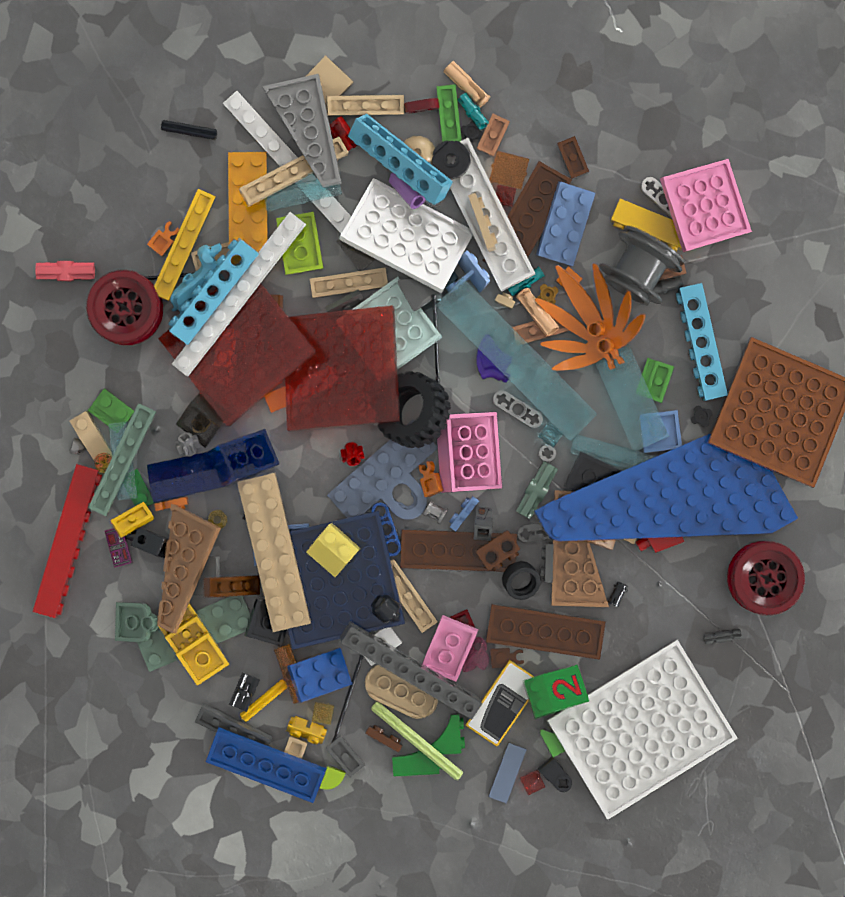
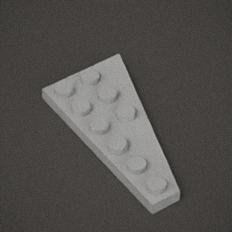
[263,74,342,188]

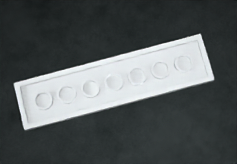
[446,138,536,291]

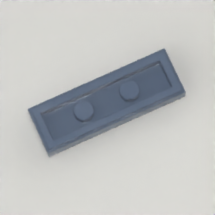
[488,742,527,804]

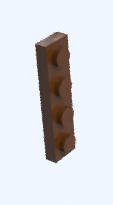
[203,575,260,597]

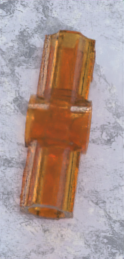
[274,644,299,704]

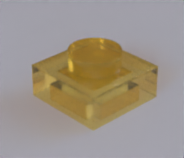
[312,702,334,725]

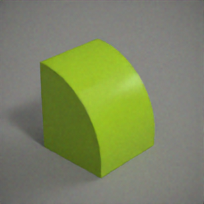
[320,765,346,790]

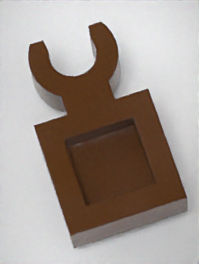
[490,648,524,668]

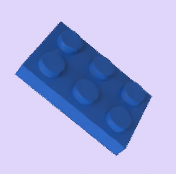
[287,648,352,703]

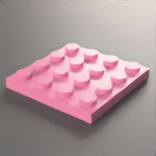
[660,159,752,252]

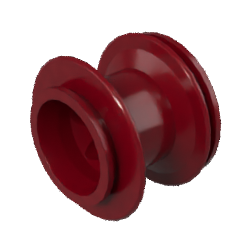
[86,270,163,345]
[727,541,805,615]

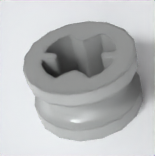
[539,445,556,462]

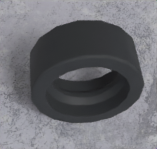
[502,561,541,600]

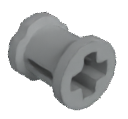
[423,500,448,524]

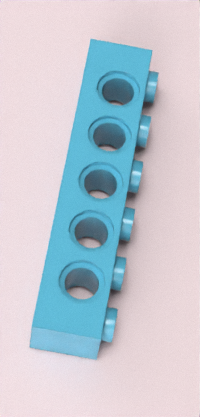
[348,114,453,205]
[168,238,259,345]
[676,283,728,401]

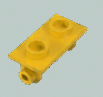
[286,716,327,744]

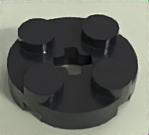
[432,140,471,180]

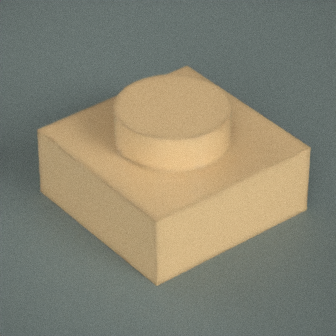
[494,292,515,310]
[284,736,308,759]

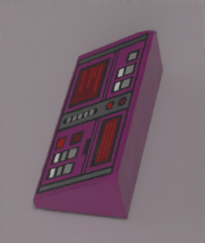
[104,528,133,568]

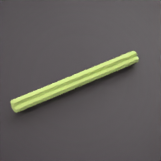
[371,702,463,780]

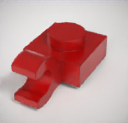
[330,116,358,151]

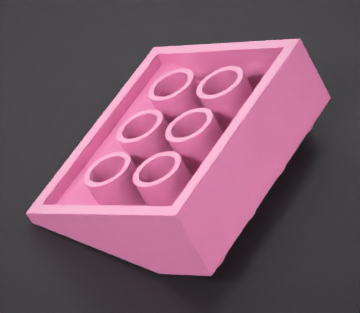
[437,412,502,493]

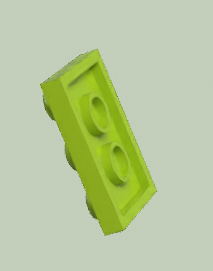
[276,212,324,275]

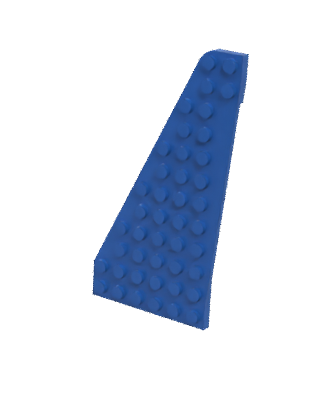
[534,433,798,541]

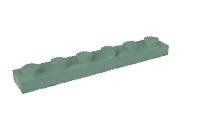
[88,403,156,516]

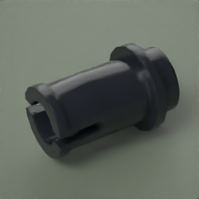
[608,581,628,607]

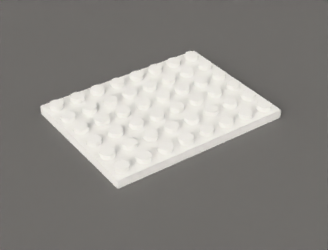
[547,640,738,820]

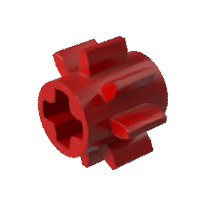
[340,442,365,466]

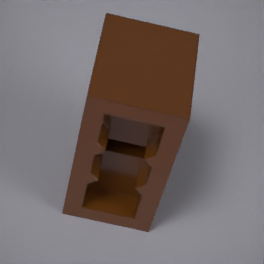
[475,530,520,571]

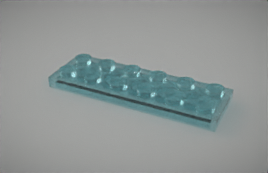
[595,343,669,452]

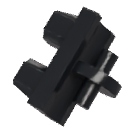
[229,672,260,712]

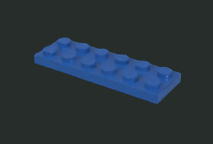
[206,727,327,803]

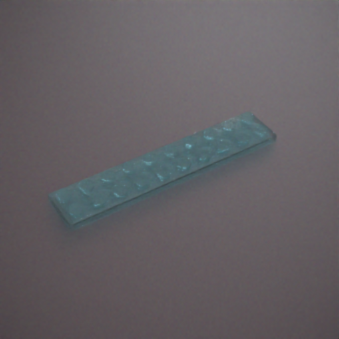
[436,278,597,441]

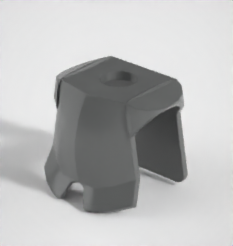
[398,277,442,312]

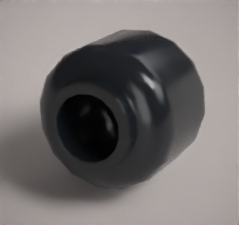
[371,594,400,623]

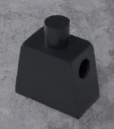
[125,528,169,558]

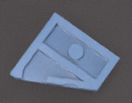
[449,496,479,532]

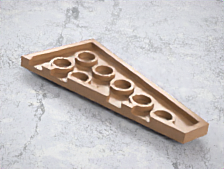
[551,490,609,607]
[157,504,221,634]

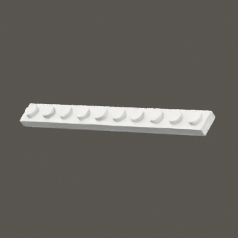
[223,91,351,234]
[172,212,306,376]

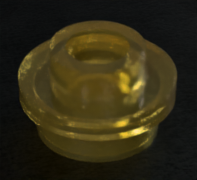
[208,510,227,528]

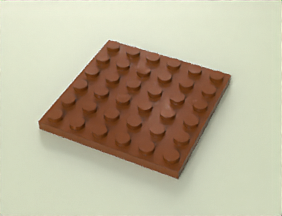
[708,337,845,488]

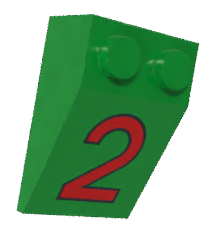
[523,665,590,719]

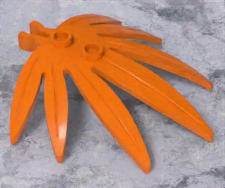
[535,264,645,370]

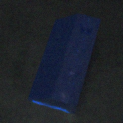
[147,449,230,502]

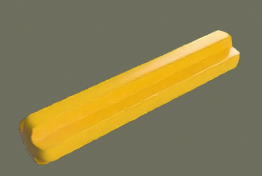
[240,679,288,722]

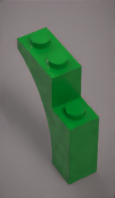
[392,713,465,777]

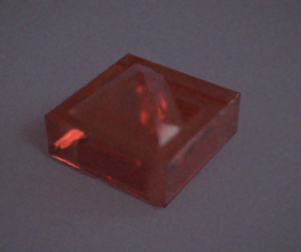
[496,184,516,207]
[520,770,545,795]

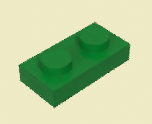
[123,469,155,507]

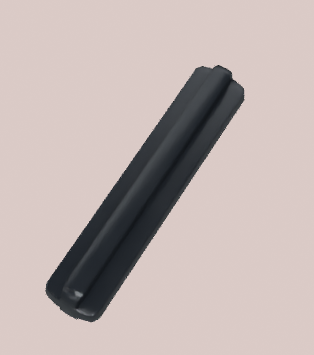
[161,120,218,140]

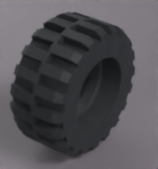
[374,371,451,448]

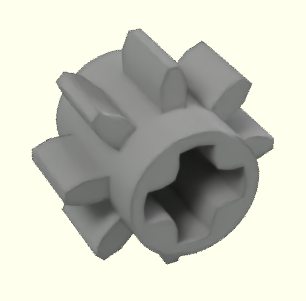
[175,433,200,456]

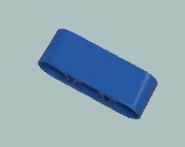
[371,502,401,556]

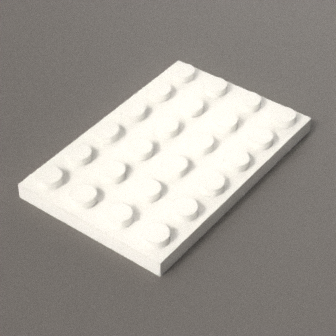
[339,178,473,293]

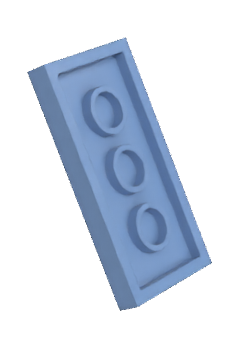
[536,181,595,266]

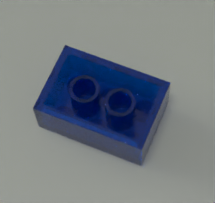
[208,429,280,487]

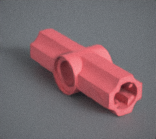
[36,261,95,281]

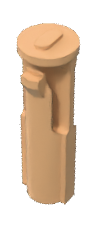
[444,61,491,108]
[516,288,559,336]

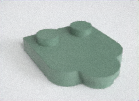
[115,602,159,642]

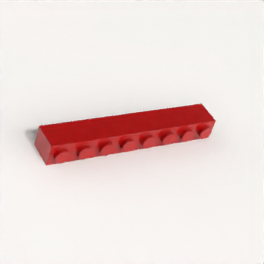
[33,464,102,618]

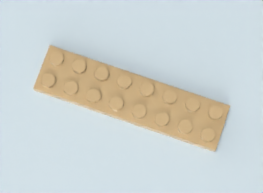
[237,473,311,632]

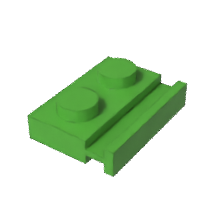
[635,358,674,403]
[87,388,134,434]

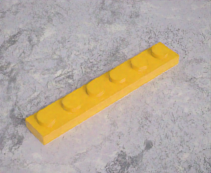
[154,189,216,301]

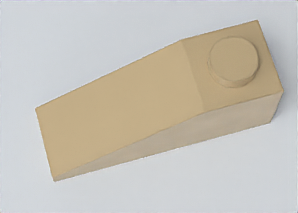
[70,411,114,471]

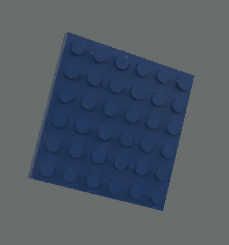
[288,511,405,650]

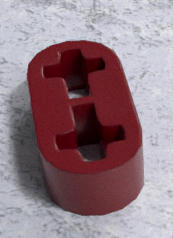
[404,98,440,114]

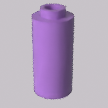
[389,172,426,209]

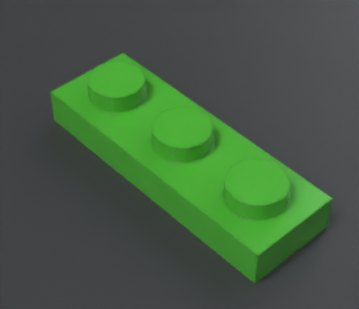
[436,84,462,142]

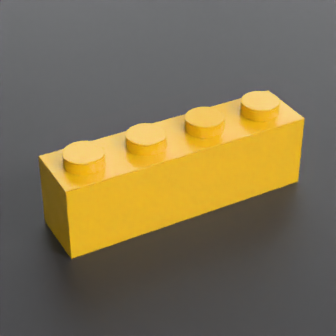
[610,199,682,252]

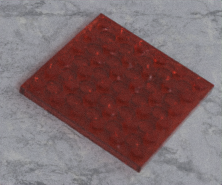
[158,283,317,427]
[283,305,400,432]

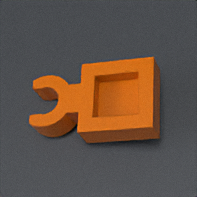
[147,221,180,257]
[419,461,444,497]
[154,497,189,511]

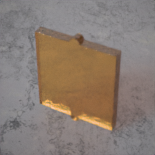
[489,151,529,190]

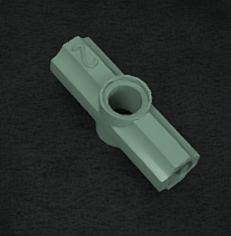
[516,461,558,519]

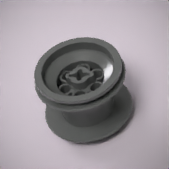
[599,225,685,306]

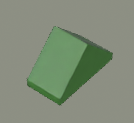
[539,729,565,757]

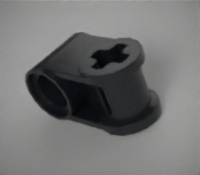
[538,756,572,792]

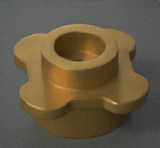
[537,284,558,304]

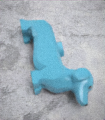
[170,243,225,313]

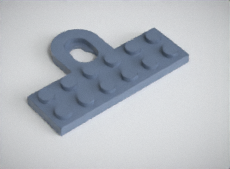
[327,420,438,519]

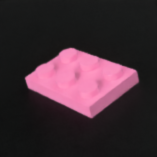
[422,615,478,682]

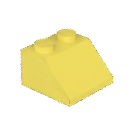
[307,523,361,577]

